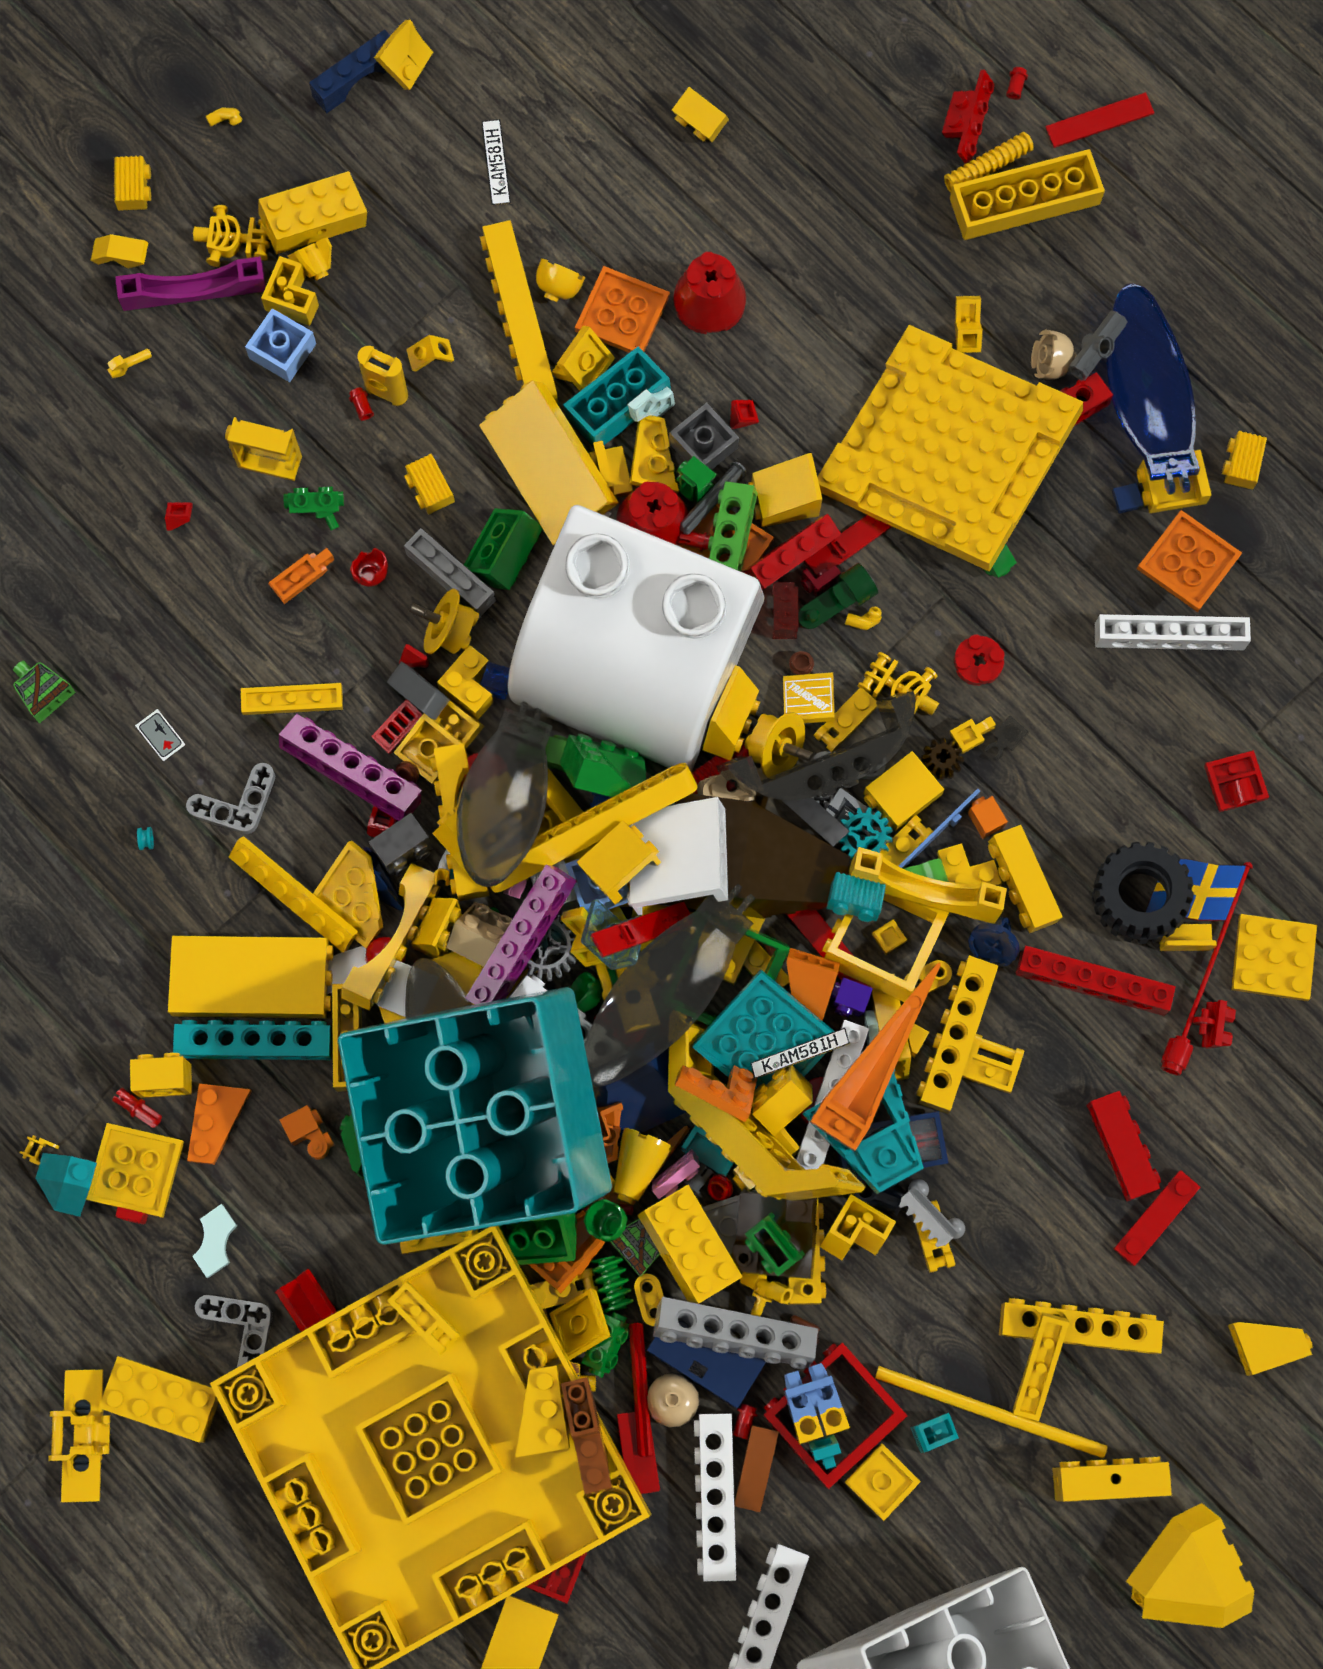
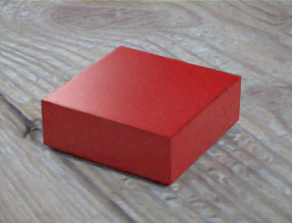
[115,1207,148,1225]

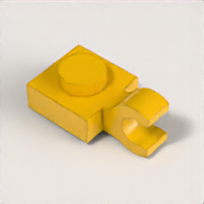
[950,717,996,754]

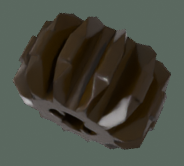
[920,737,964,781]

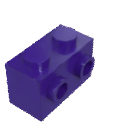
[829,978,873,1017]

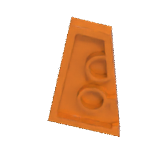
[187,1083,252,1165]

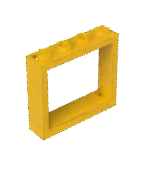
[822,894,949,1002]

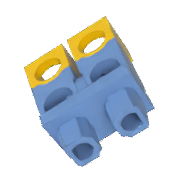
[784,1363,850,1445]

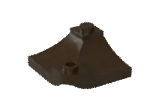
[732,1193,818,1279]

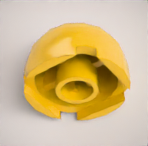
[536,258,585,302]

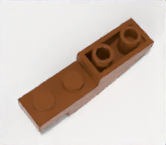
[561,1377,613,1496]

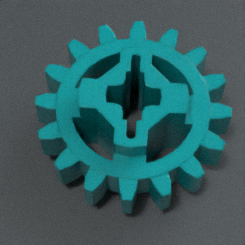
[838,807,893,860]

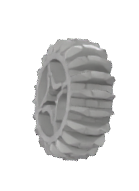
[523,915,576,981]

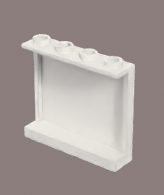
[627,797,728,915]

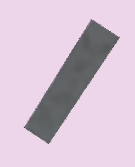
[770,775,850,846]

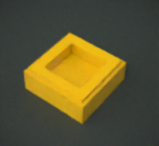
[872,919,907,955]

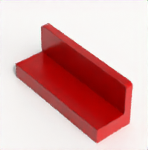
[275,1269,337,1332]
[617,1412,660,1494]

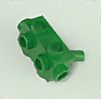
[283,487,344,531]
[582,1312,629,1378]

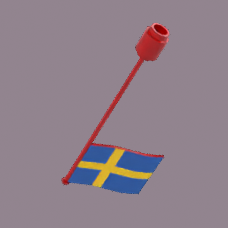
[1145,859,1253,1076]

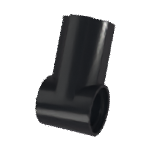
[852,1179,905,1216]

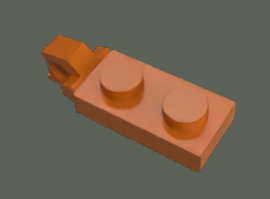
[268,548,335,604]

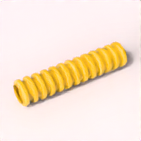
[944,132,1033,192]

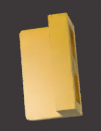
[1159,924,1217,951]

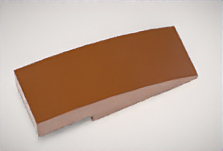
[734,1426,778,1512]

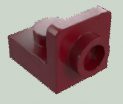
[801,565,841,597]

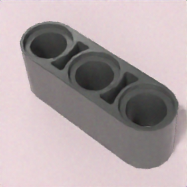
[387,662,450,720]

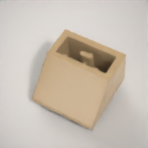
[446,902,512,967]

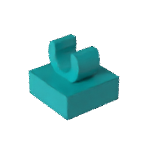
[808,1434,841,1469]

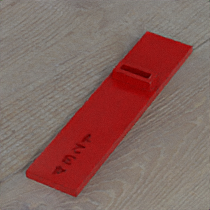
[1045,92,1154,148]
[805,515,892,575]
[590,902,693,958]
[786,909,868,986]

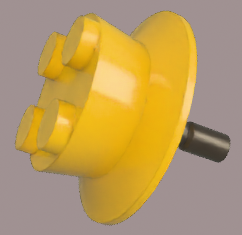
[409,589,479,654]
[745,712,815,780]

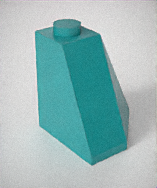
[35,1153,97,1217]

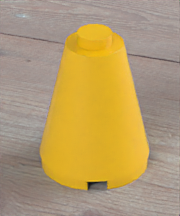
[614,1128,673,1204]

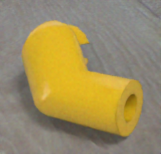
[205,107,242,127]
[845,607,882,630]

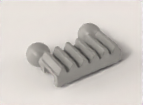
[899,1179,965,1247]

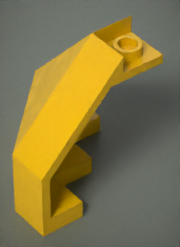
[1126,1503,1254,1628]

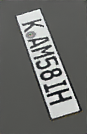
[482,119,511,205]
[750,1028,850,1079]

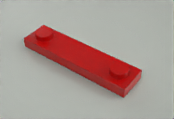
[1113,1170,1201,1266]

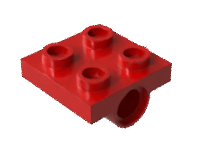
[1204,750,1269,812]
[526,1552,587,1604]

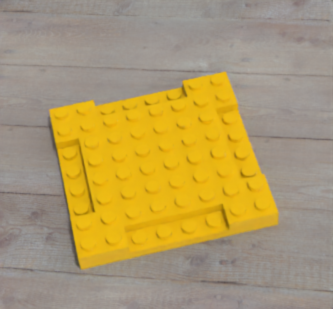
[817,325,1083,572]

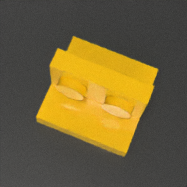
[551,325,615,391]
[588,441,633,498]

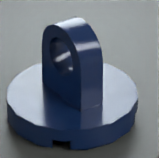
[968,917,1020,967]

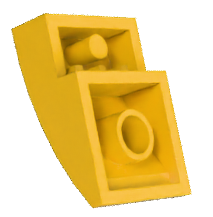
[394,695,484,784]
[481,1595,559,1669]

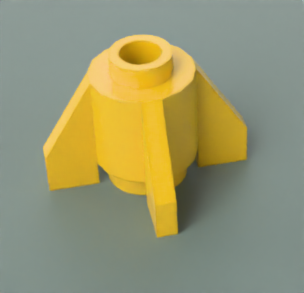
[288,237,332,280]

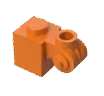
[280,1105,335,1160]

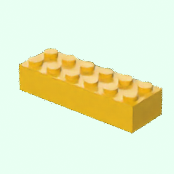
[950,149,1105,240]

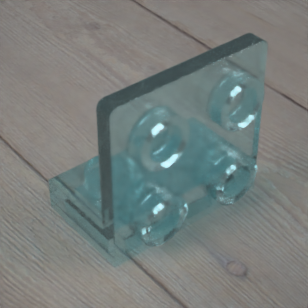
[581,899,641,970]

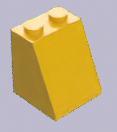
[748,453,822,527]

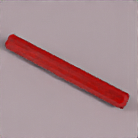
[629,1323,652,1457]

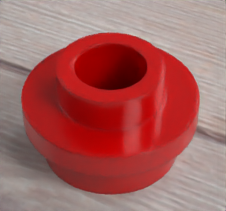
[708,1175,733,1200]

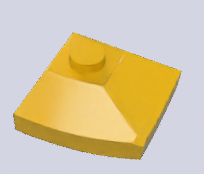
[374,20,433,90]

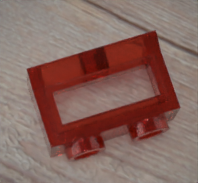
[772,582,799,639]

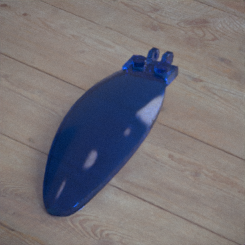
[1107,283,1200,495]

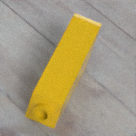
[868,974,911,1080]

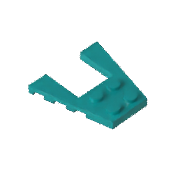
[803,1069,924,1194]

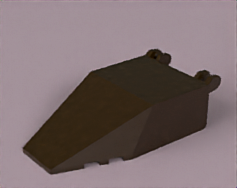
[662,794,850,919]

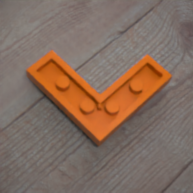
[675,1065,757,1122]

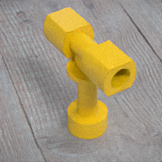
[740,1273,793,1317]

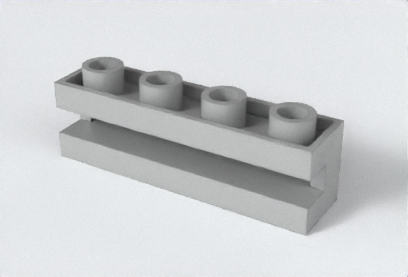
[404,528,496,618]

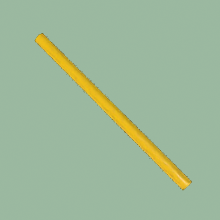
[875,1366,1107,1458]

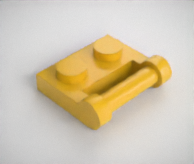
[962,1033,1024,1094]

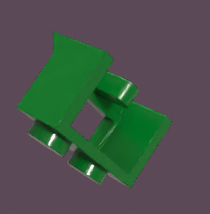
[677,456,716,505]
[745,1212,805,1276]

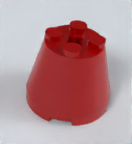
[674,252,746,334]
[616,481,689,546]

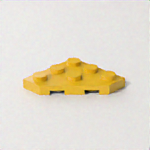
[313,841,383,948]

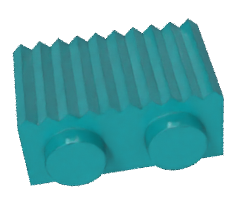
[826,872,886,922]

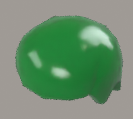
[570,971,603,1013]
[584,1199,628,1242]

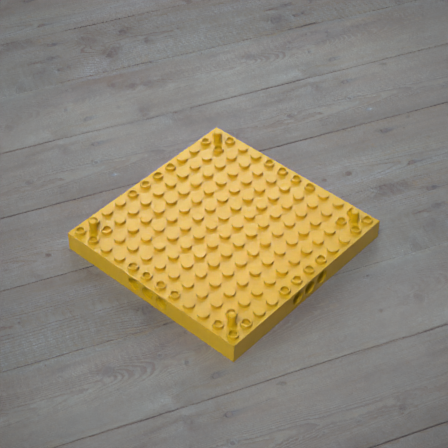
[210,1226,652,1669]

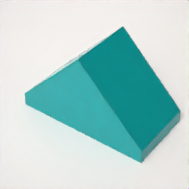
[910,1413,959,1453]

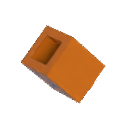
[968,796,1008,839]

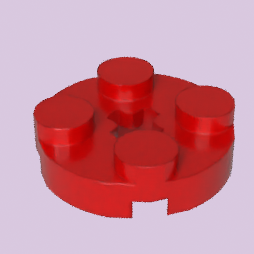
[954,635,1005,686]

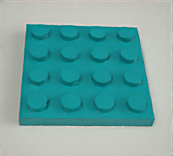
[692,970,835,1090]

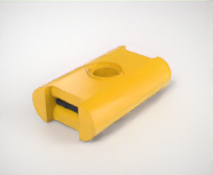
[357,346,408,406]

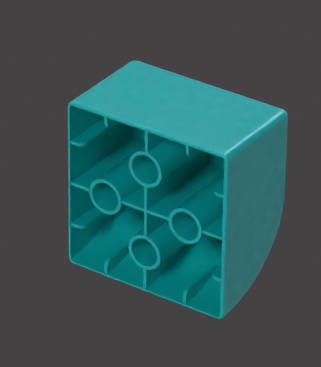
[338,987,612,1245]

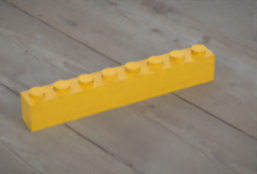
[480,220,558,404]

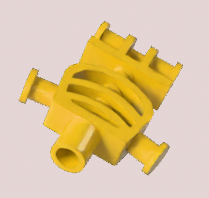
[193,205,270,267]
[857,652,939,727]

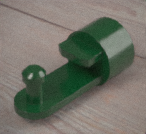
[798,563,878,629]

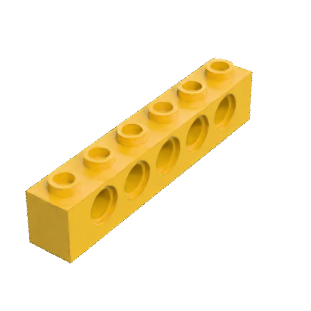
[916,955,998,1114]
[999,1298,1164,1355]

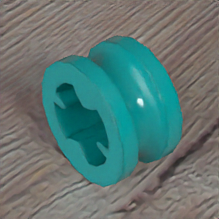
[137,827,154,850]

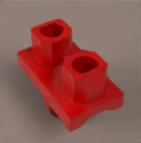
[1193,1000,1236,1049]

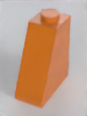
[786,948,840,1021]

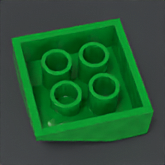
[560,734,646,797]

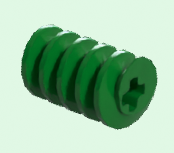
[590,1256,634,1314]

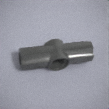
[1068,311,1127,380]

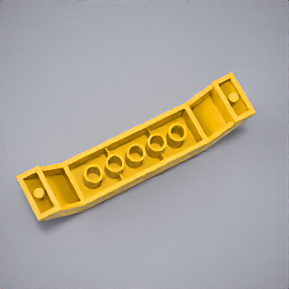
[668,1011,865,1201]

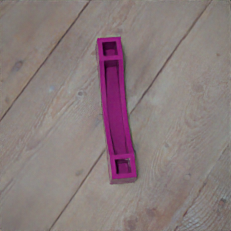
[115,256,267,311]

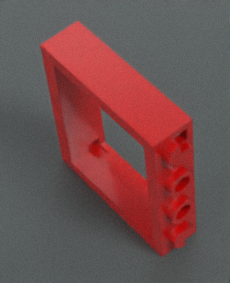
[763,1342,908,1489]

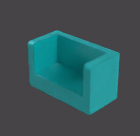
[681,1125,735,1177]

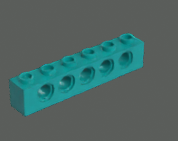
[173,1020,333,1060]

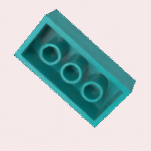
[563,346,671,446]

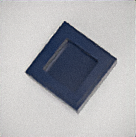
[1112,483,1144,514]

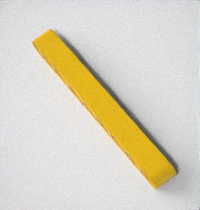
[481,763,698,892]

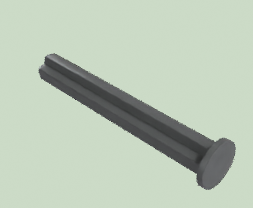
[680,462,747,535]

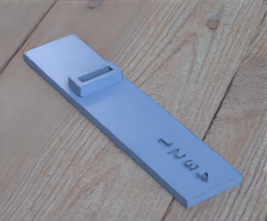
[899,789,980,869]

